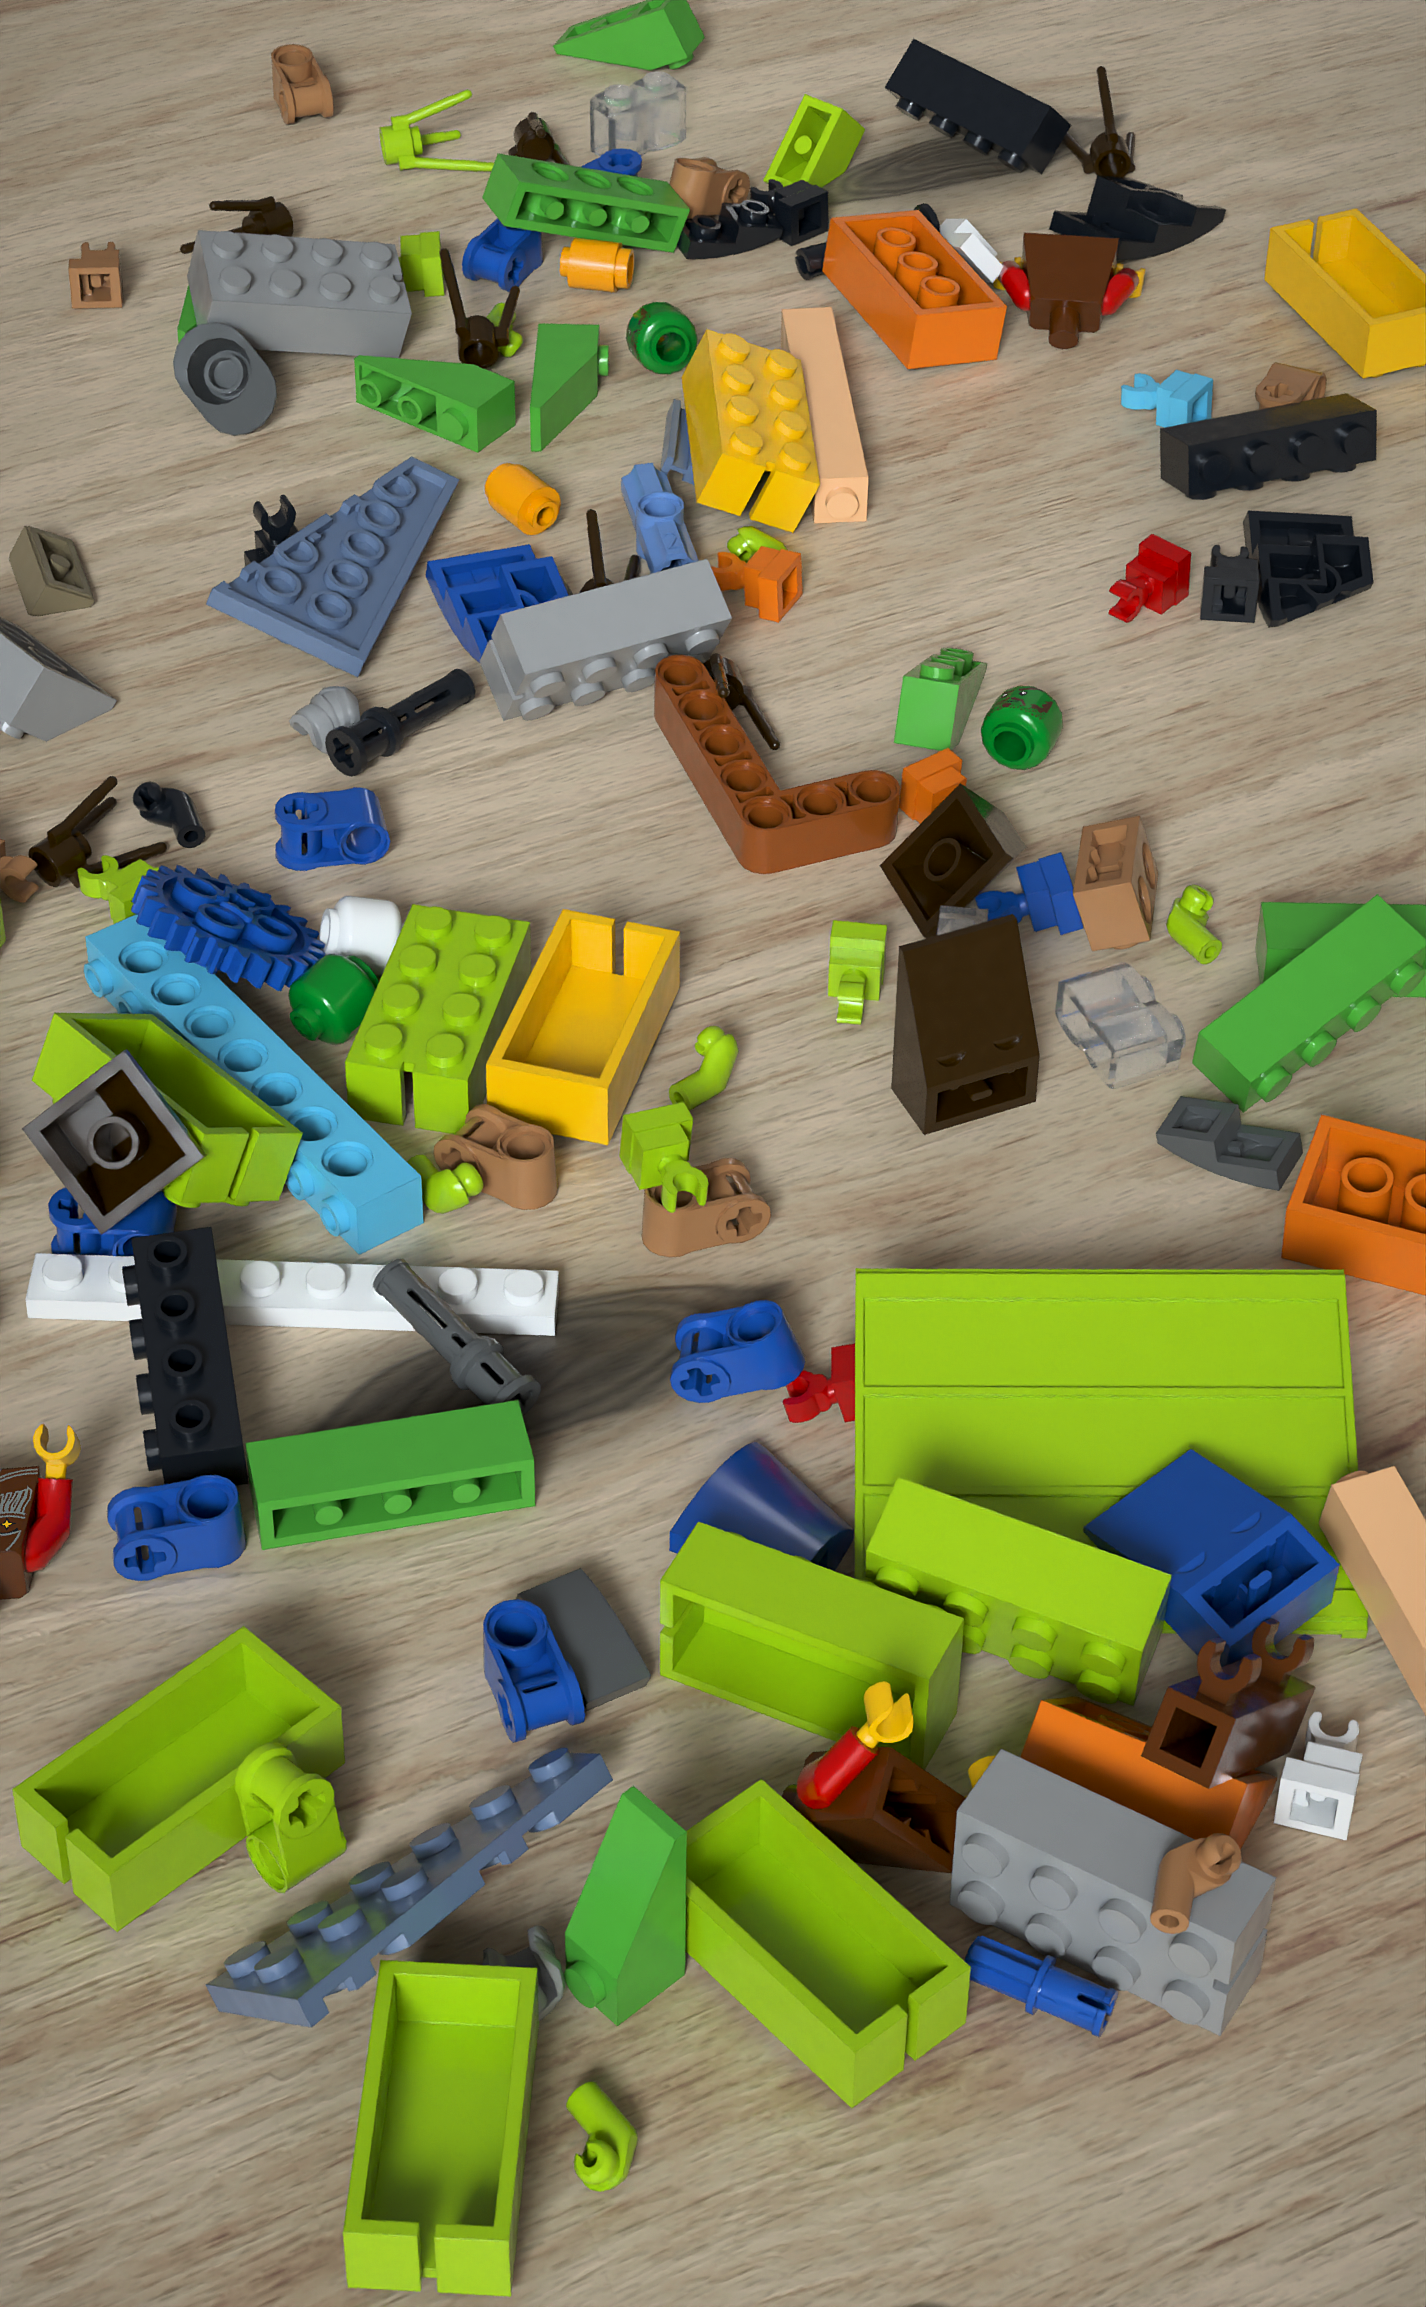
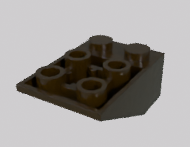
[891,914,1040,1135]

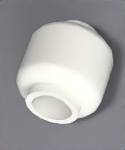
[319,896,404,978]

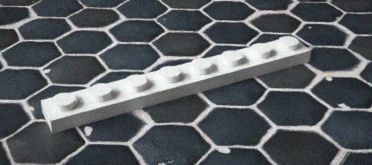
[25,1253,559,1336]

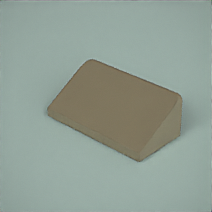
[9,526,95,616]

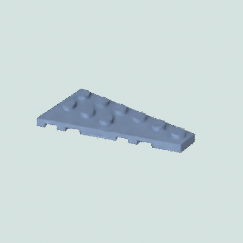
[206,456,459,677]
[205,1748,613,2028]

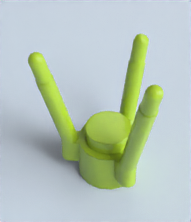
[379,89,494,172]

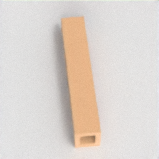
[781,307,868,524]
[1319,1466,1426,1716]

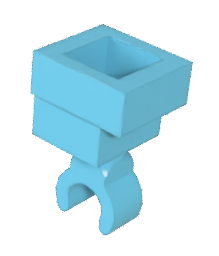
[1121,370,1213,428]

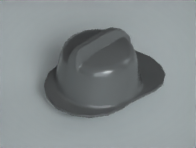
[173,322,277,436]

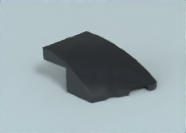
[1049,175,1226,260]
[1243,511,1374,628]

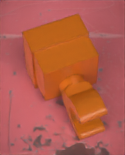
[711,546,803,623]
[899,748,967,824]

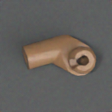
[1150,1833,1242,1934]

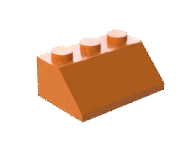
[1020,1696,1277,1850]

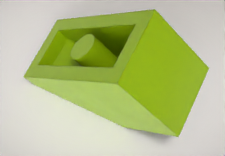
[763,94,866,188]

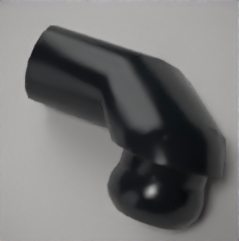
[133,781,205,848]

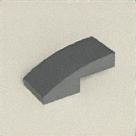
[1156,1096,1303,1191]
[516,1568,651,1712]

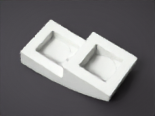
[940,218,1004,283]

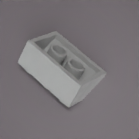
[0,617,117,742]

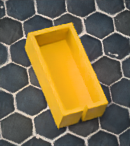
[1264,208,1426,378]
[682,329,820,533]
[486,909,680,1145]

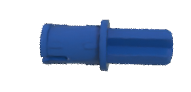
[964,1936,1118,2037]

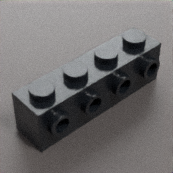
[884,38,1071,175]
[1160,393,1377,500]
[122,1226,249,1486]

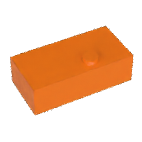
[822,210,1007,369]
[1281,1114,1426,1296]

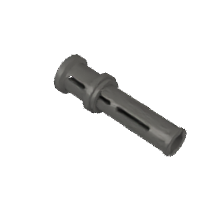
[373,1259,541,1416]

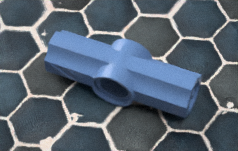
[621,463,699,574]

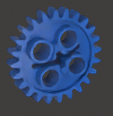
[131,865,325,991]

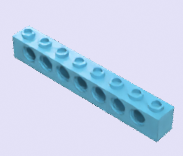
[84,914,424,1255]

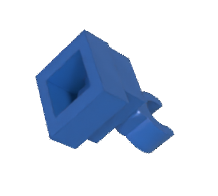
[975,852,1084,935]

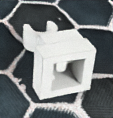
[1273,1711,1363,1840]

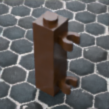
[1141,1619,1316,1789]

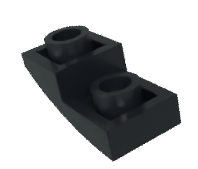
[677,200,784,259]

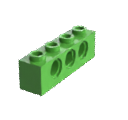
[482,153,690,253]

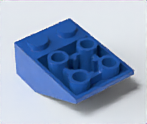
[1083,1449,1339,1667]

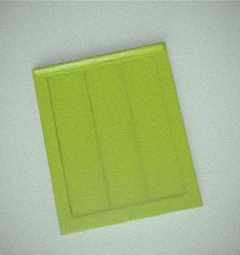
[855,1268,1368,1638]

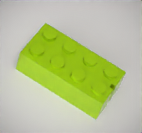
[345,904,532,1134]
[32,1013,303,1208]
[866,1476,1172,1706]
[660,1521,964,1770]
[12,1626,345,1932]
[685,1779,971,2108]
[343,1960,539,2297]

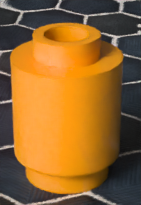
[560,238,634,293]
[485,463,561,535]

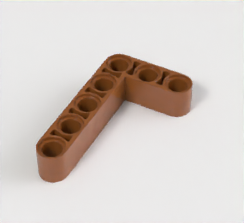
[654,655,900,874]

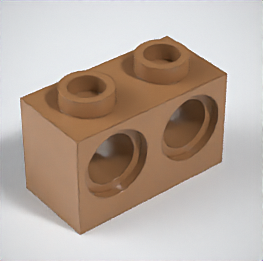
[1073,816,1158,951]

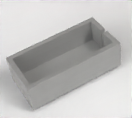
[187,230,412,358]
[479,559,732,721]
[950,1749,1276,2036]

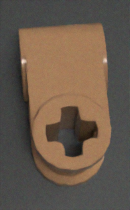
[271,44,333,124]
[669,157,750,218]
[1255,362,1327,410]
[433,1104,557,1210]
[641,1158,771,1257]

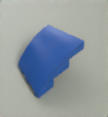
[425,544,569,663]
[669,1441,855,1571]

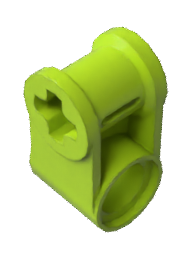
[235,1742,347,1893]

